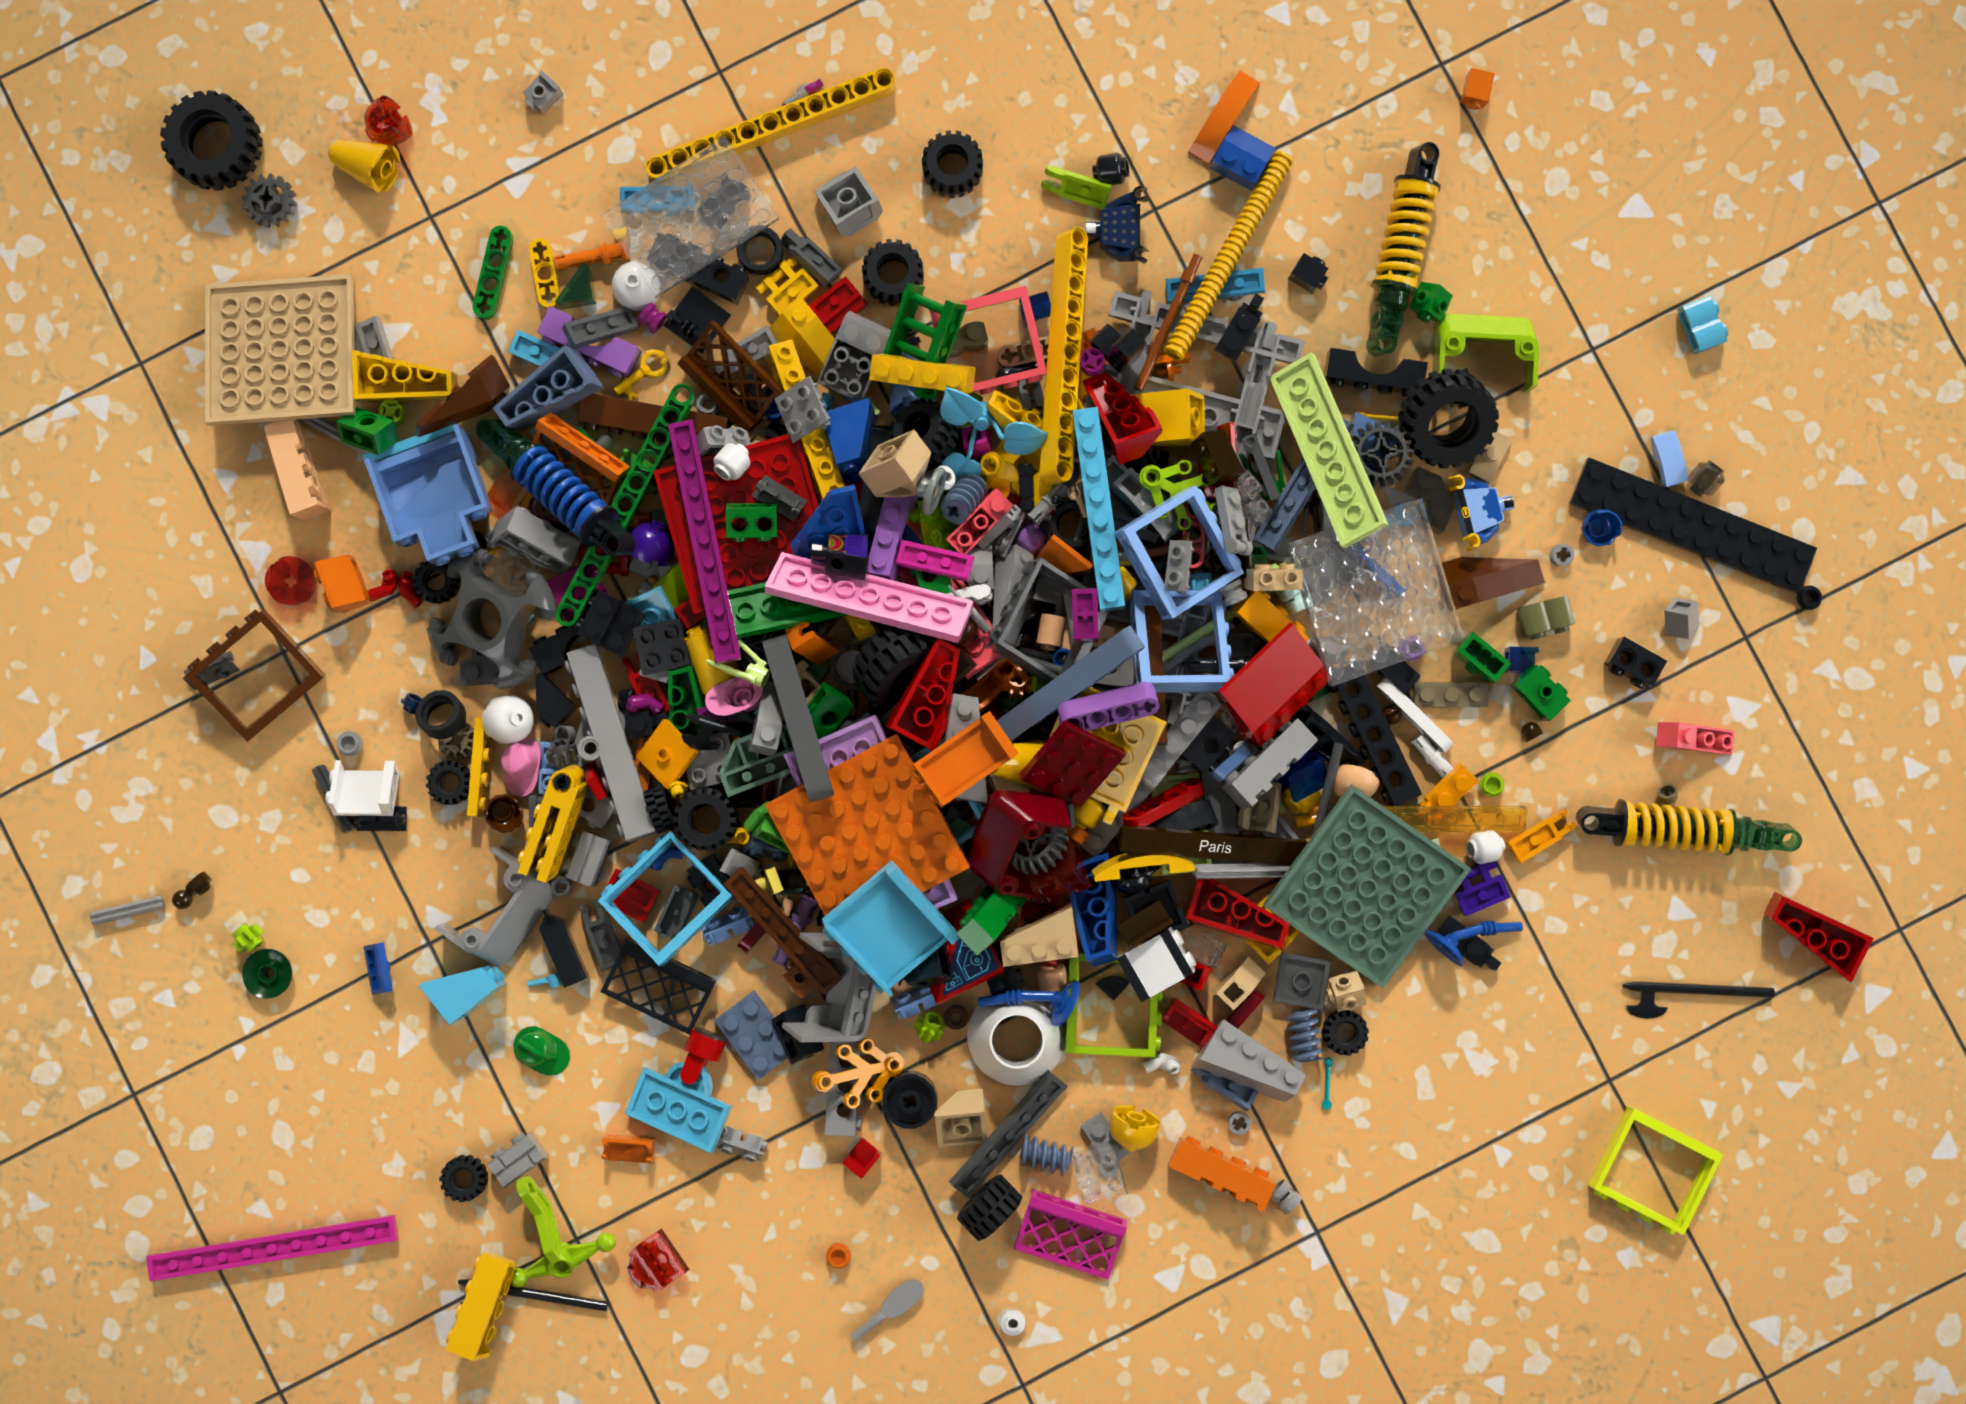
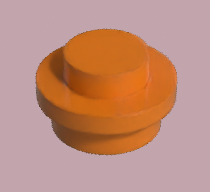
[826,1243,851,1269]

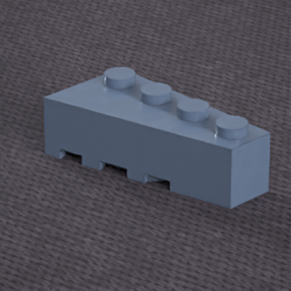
[493,345,604,431]

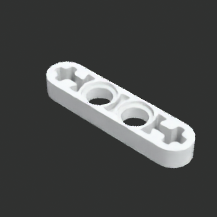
[1376,677,1454,753]

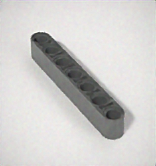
[762,634,835,803]

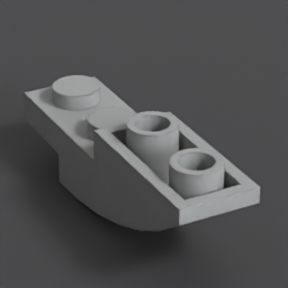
[1105,455,1183,544]

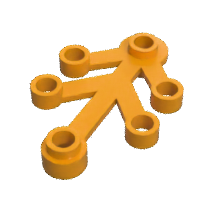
[811,1038,904,1109]

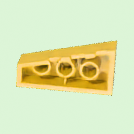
[446,1252,517,1361]

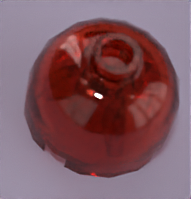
[364,95,413,146]

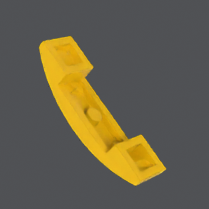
[1091,852,1195,882]

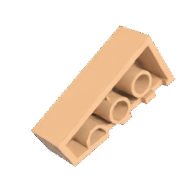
[263,420,331,521]

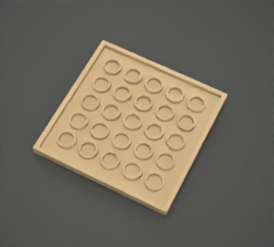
[205,274,355,426]

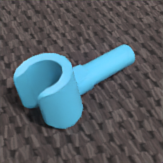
[527,973,562,989]

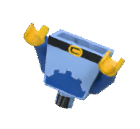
[1448,474,1514,551]

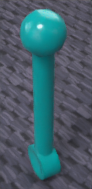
[1321,1057,1334,1110]

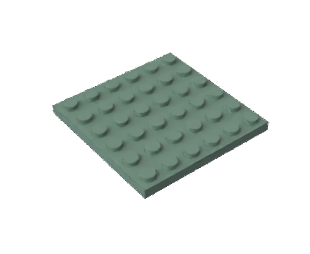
[1263,784,1471,988]

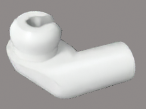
[1142,1053,1180,1074]

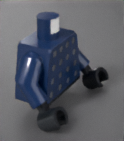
[1085,186,1149,264]

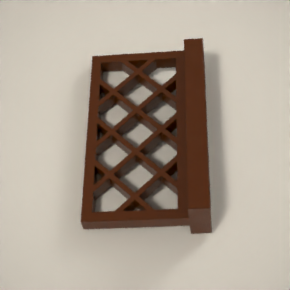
[677,320,783,432]

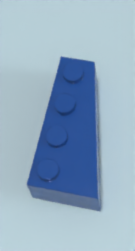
[1062,853,1118,967]

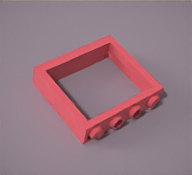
[929,286,1047,396]

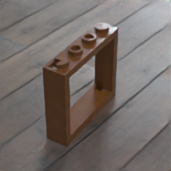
[185,608,325,742]

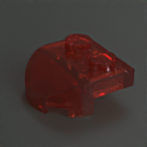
[627,1228,690,1292]

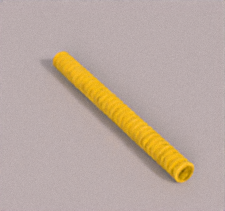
[1164,151,1293,360]

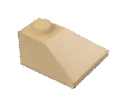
[934,1088,987,1148]

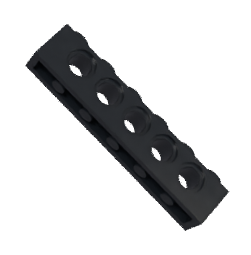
[1327,660,1422,807]

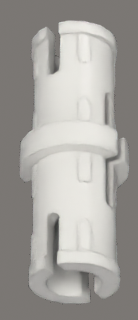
[1411,732,1453,779]

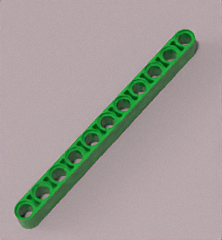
[555,383,695,628]

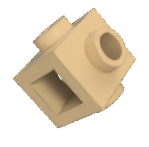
[1326,971,1367,1012]

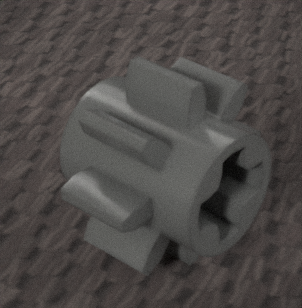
[546,739,578,769]

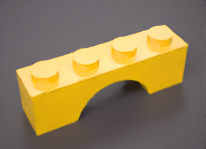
[869,354,976,394]

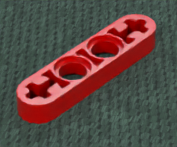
[1122,778,1205,827]

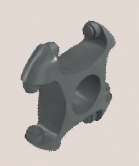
[427,548,557,689]

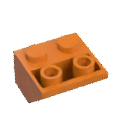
[314,554,372,613]

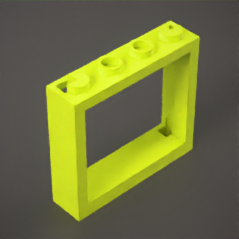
[1588,1106,1724,1235]

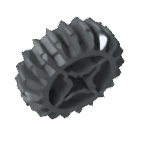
[1351,420,1414,488]
[1009,827,1069,875]

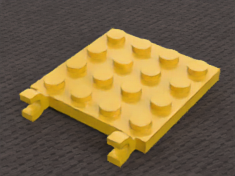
[1036,687,1167,825]

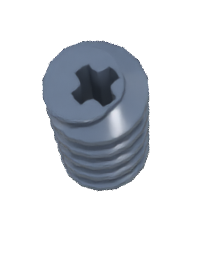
[940,474,987,524]
[1286,1009,1323,1062]
[1019,1134,1074,1177]

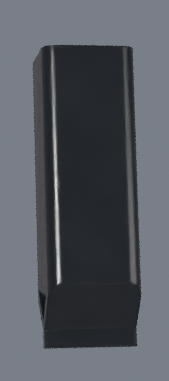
[539,909,589,988]

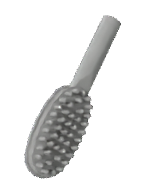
[850,1279,924,1342]

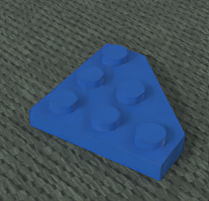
[790,485,869,563]

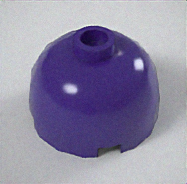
[630,521,675,566]

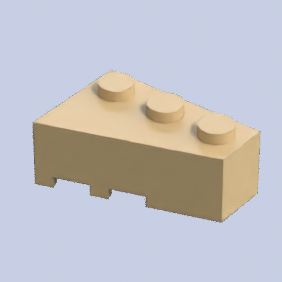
[1000,903,1079,967]

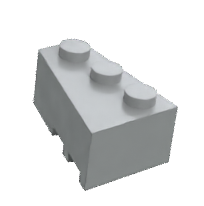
[486,506,581,574]

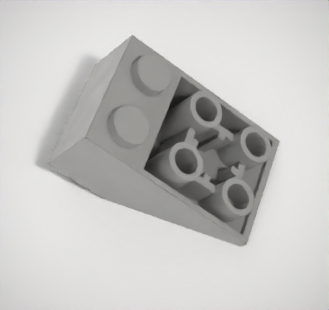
[817,311,891,401]

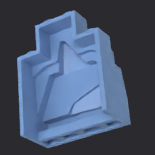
[364,424,493,566]

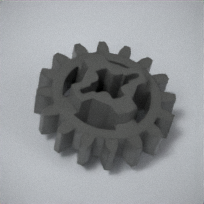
[241,173,297,228]

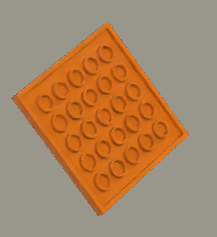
[765,733,970,916]

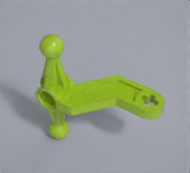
[510,1176,616,1288]

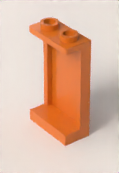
[911,711,1019,807]

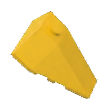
[770,298,835,375]

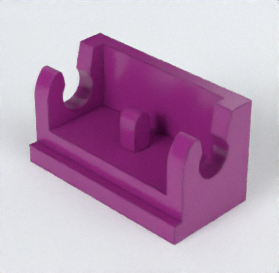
[1072,588,1099,643]

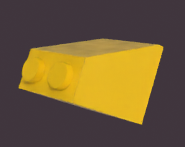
[1131,388,1205,447]

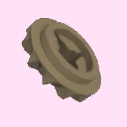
[438,722,474,760]

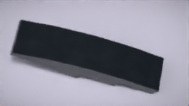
[1290,704,1365,766]

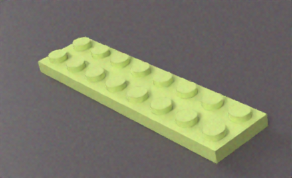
[1270,352,1389,548]

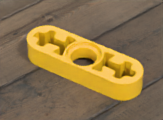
[529,238,562,309]

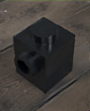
[1288,253,1329,294]

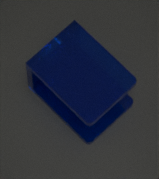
[1273,749,1327,803]

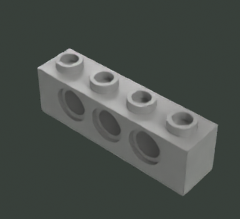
[825,1040,866,1137]

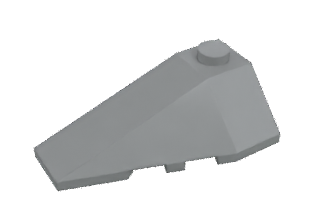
[993,544,1036,647]

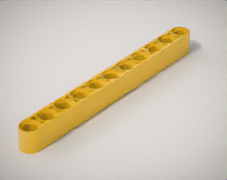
[645,67,896,184]
[1039,227,1088,486]

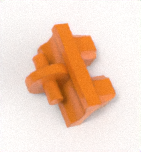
[1146,344,1191,381]

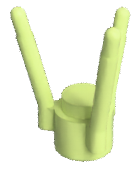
[706,640,771,688]

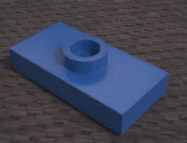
[363,942,393,995]

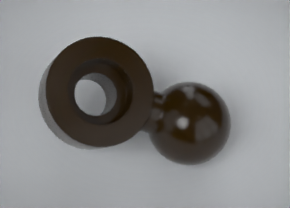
[172,871,212,909]

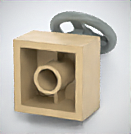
[858,430,946,516]

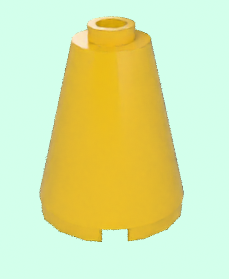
[328,140,400,193]
[685,625,746,697]
[990,739,1046,789]

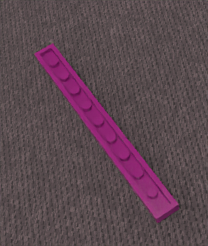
[668,419,742,665]

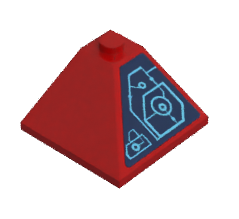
[929,900,1004,1005]

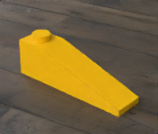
[986,390,1043,472]

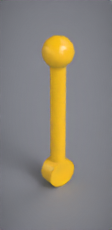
[1360,413,1401,424]

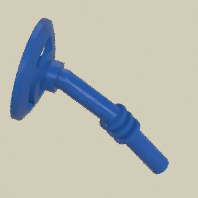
[1424,921,1523,967]
[978,980,1080,1027]

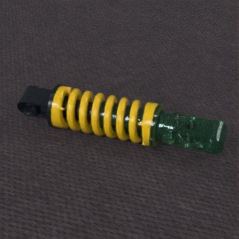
[1366,142,1441,357]
[1576,799,1802,856]

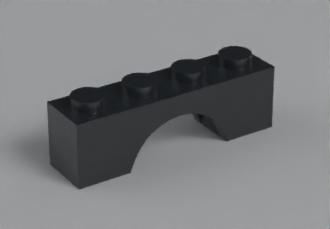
[1324,348,1428,398]
[528,614,586,676]

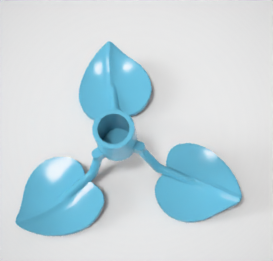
[940,387,1048,483]

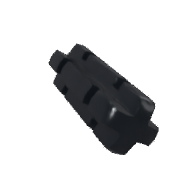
[1019,463,1035,512]

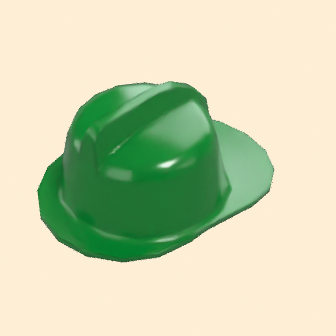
[513,1026,570,1076]

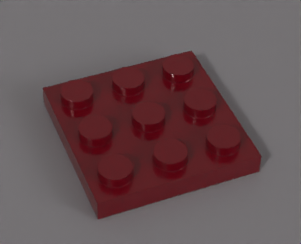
[1019,720,1126,808]

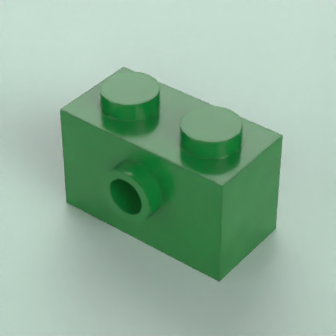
[1452,632,1511,684]
[1510,665,1571,721]

